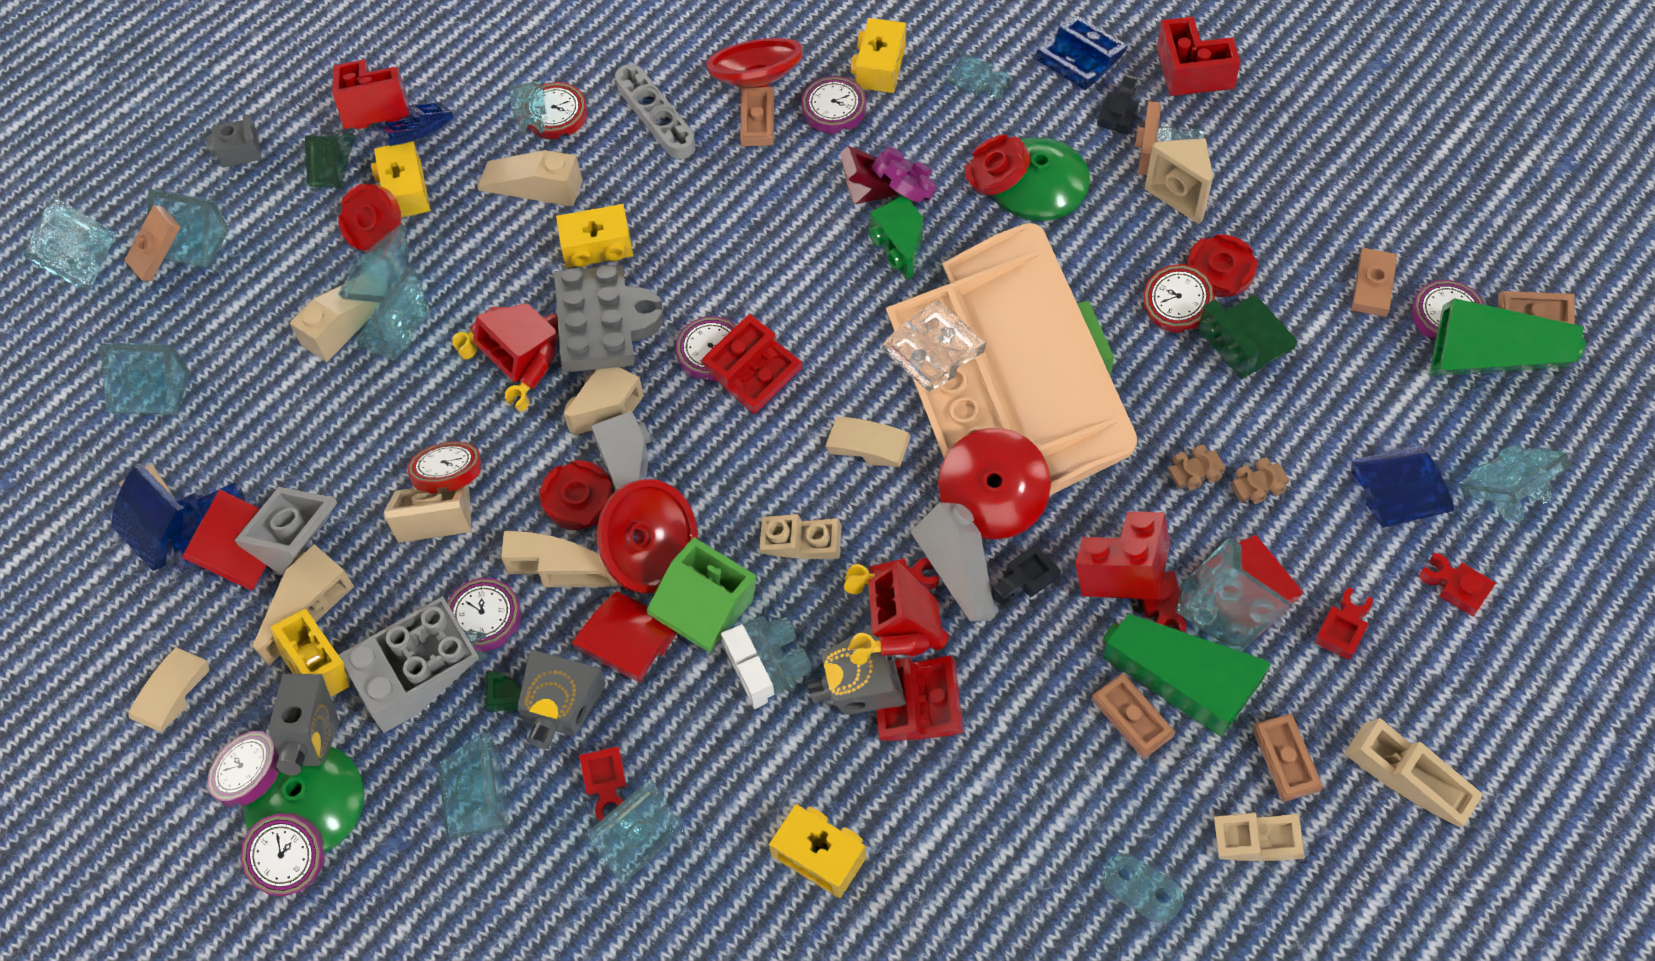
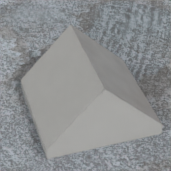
[235,487,337,576]

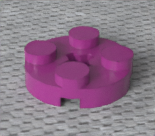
[872,146,937,203]

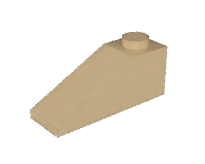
[477,150,583,207]
[290,272,396,362]
[252,544,354,666]

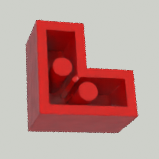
[1157,16,1241,96]
[332,59,409,129]
[1075,512,1170,600]

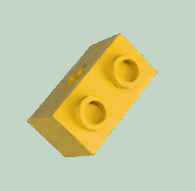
[851,18,906,93]
[371,140,431,218]
[556,204,634,268]
[270,608,350,697]
[769,804,866,899]

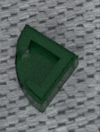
[486,671,521,712]

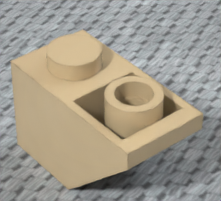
[564,367,644,435]

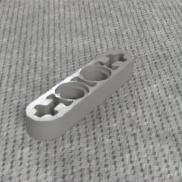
[615,64,695,159]

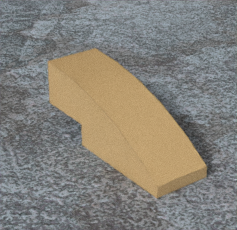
[501,531,619,587]
[1344,718,1483,827]

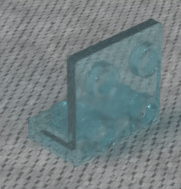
[356,266,430,360]
[1177,537,1289,652]

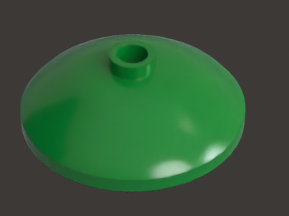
[993,137,1090,221]
[243,746,365,854]

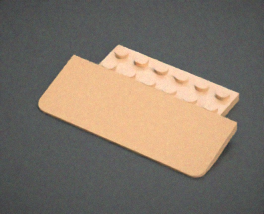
[886,223,1137,496]

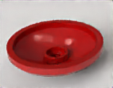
[706,38,803,88]
[938,428,1051,540]
[597,479,698,593]

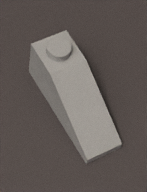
[591,411,651,491]
[910,502,996,621]

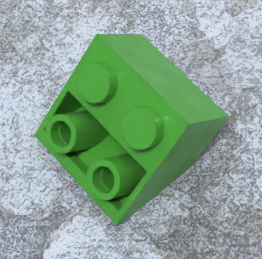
[647,537,757,653]

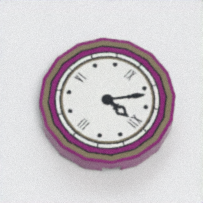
[801,76,866,134]
[1411,280,1484,339]
[676,316,737,381]
[447,578,522,652]
[207,731,279,807]
[240,813,325,896]

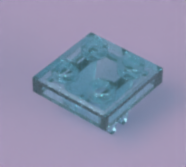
[23,197,116,292]
[1459,445,1572,523]

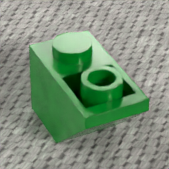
[868,196,924,280]

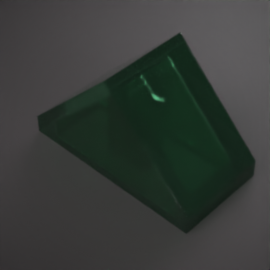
[305,131,355,188]

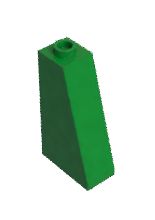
[1429,298,1586,376]
[1102,614,1271,738]

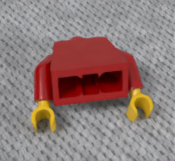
[452,303,559,412]
[844,562,949,665]

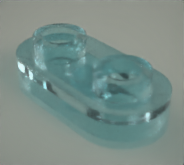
[1103,854,1183,922]

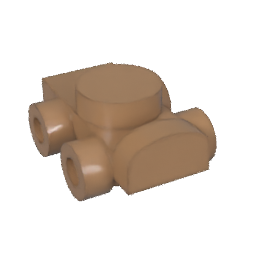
[1168,445,1226,491]
[1231,457,1289,504]

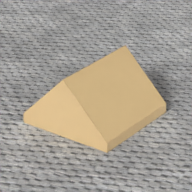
[1144,139,1213,224]
[384,484,472,543]

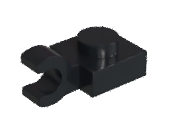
[1097,74,1140,135]
[992,544,1061,608]

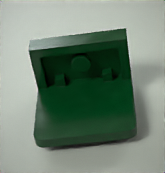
[1198,296,1297,380]

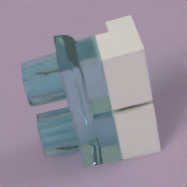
[721,616,812,710]

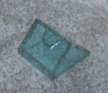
[147,189,230,268]
[338,223,409,304]
[100,342,190,415]
[438,732,509,839]
[581,779,684,884]

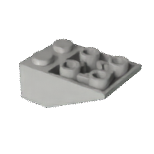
[338,596,479,733]

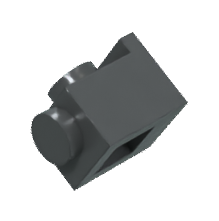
[206,114,262,168]

